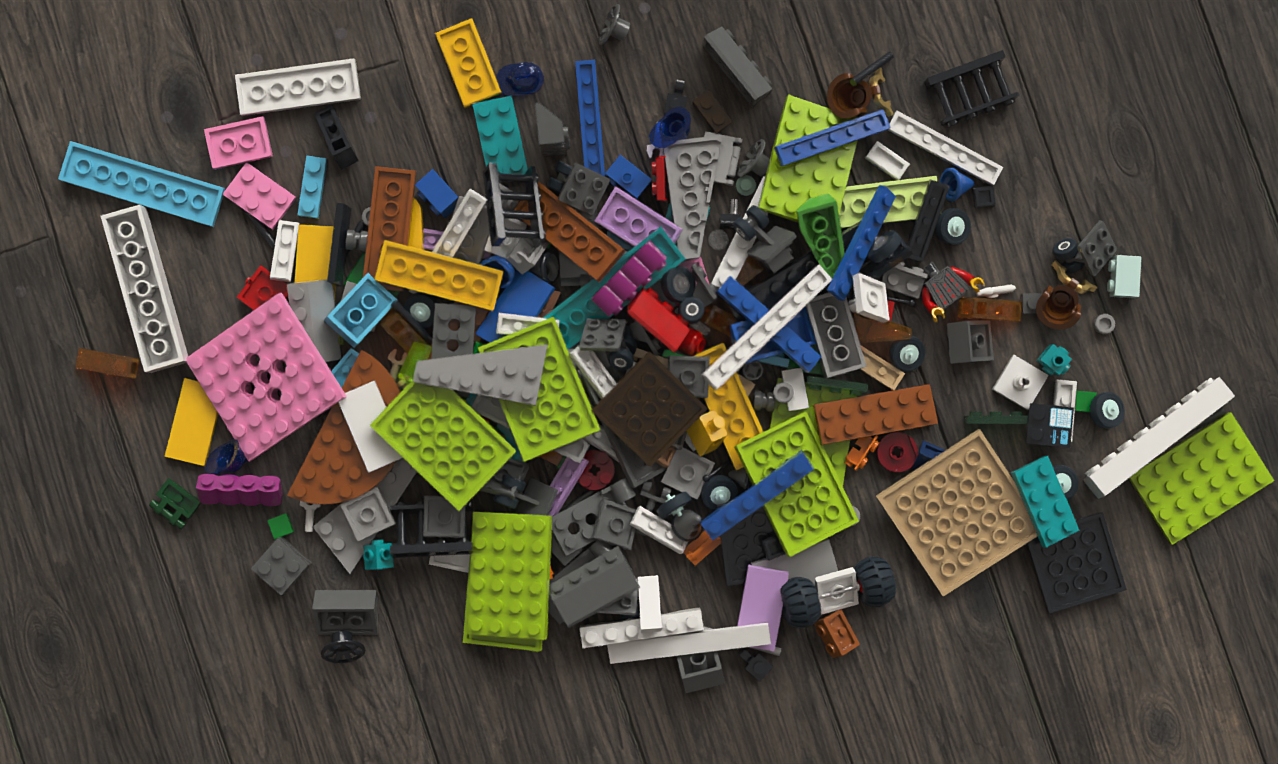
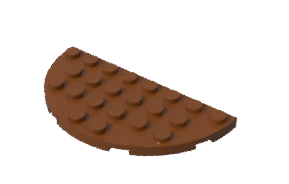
[287,350,401,504]

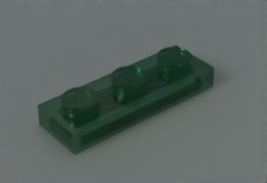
[805,376,868,396]
[964,411,1028,424]

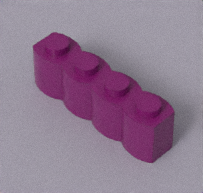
[591,239,667,316]
[196,474,283,506]

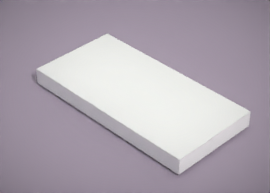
[339,381,403,472]

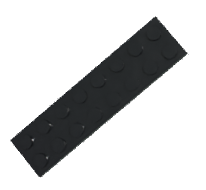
[726,221,870,323]

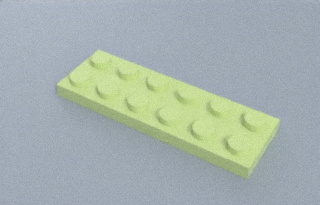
[839,176,941,228]

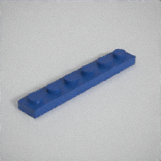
[575,60,605,176]
[774,109,891,167]
[827,185,896,301]
[716,276,821,373]

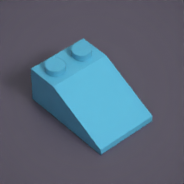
[324,273,398,348]

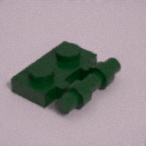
[149,478,201,530]

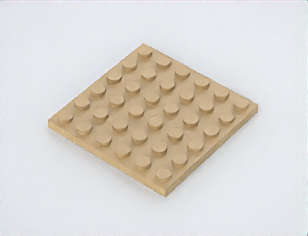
[876,429,1037,596]

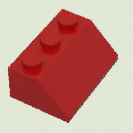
[627,287,690,352]

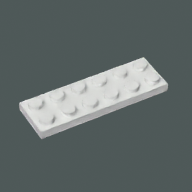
[235,58,361,116]

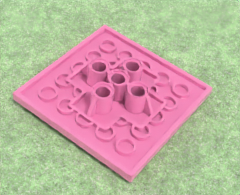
[186,293,346,461]

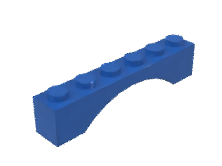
[701,450,814,540]

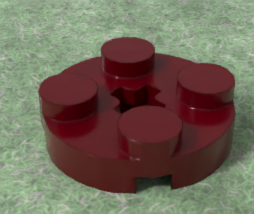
[876,432,918,472]
[578,450,615,491]

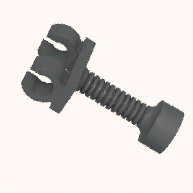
[635,480,671,536]

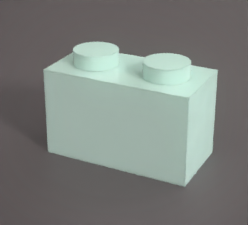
[1107,255,1141,298]

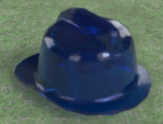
[496,62,544,96]
[649,107,691,148]
[205,439,248,475]

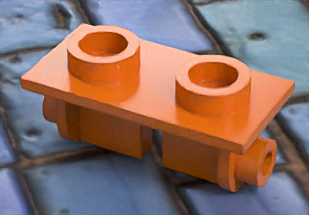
[845,435,880,472]
[683,531,721,566]

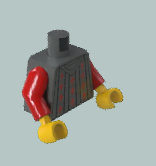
[922,262,985,322]

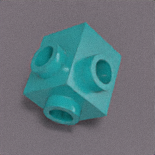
[1036,344,1072,376]
[363,539,394,570]

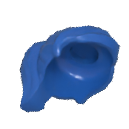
[480,256,515,288]

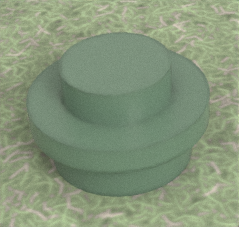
[736,175,756,196]

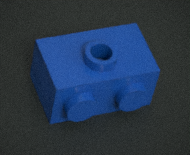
[605,155,652,200]
[415,169,459,218]

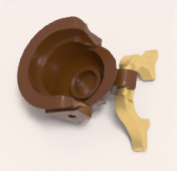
[827,68,893,118]
[1036,261,1097,330]

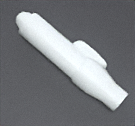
[976,284,1016,298]

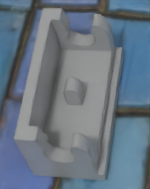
[507,238,549,274]

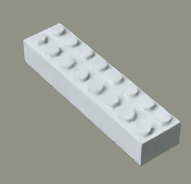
[101,205,188,373]
[1083,377,1235,499]

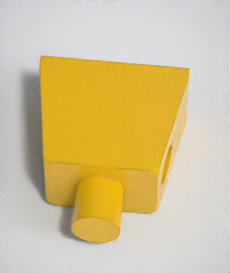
[686,410,727,457]

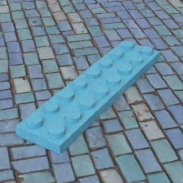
[58,141,226,227]

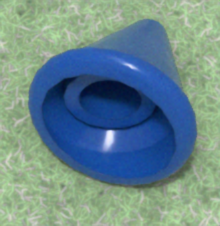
[940,168,975,202]

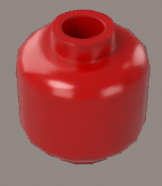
[677,328,706,356]

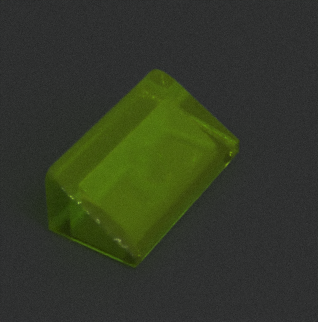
[398,342,432,383]

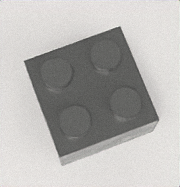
[251,537,312,596]

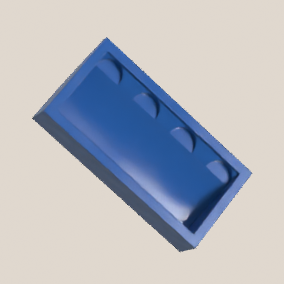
[475,270,555,343]
[730,306,816,364]

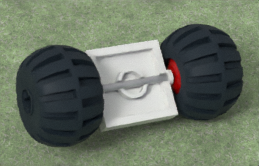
[780,557,896,628]

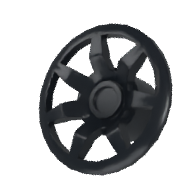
[321,630,366,663]

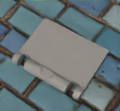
[704,131,743,186]

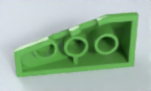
[796,194,845,278]

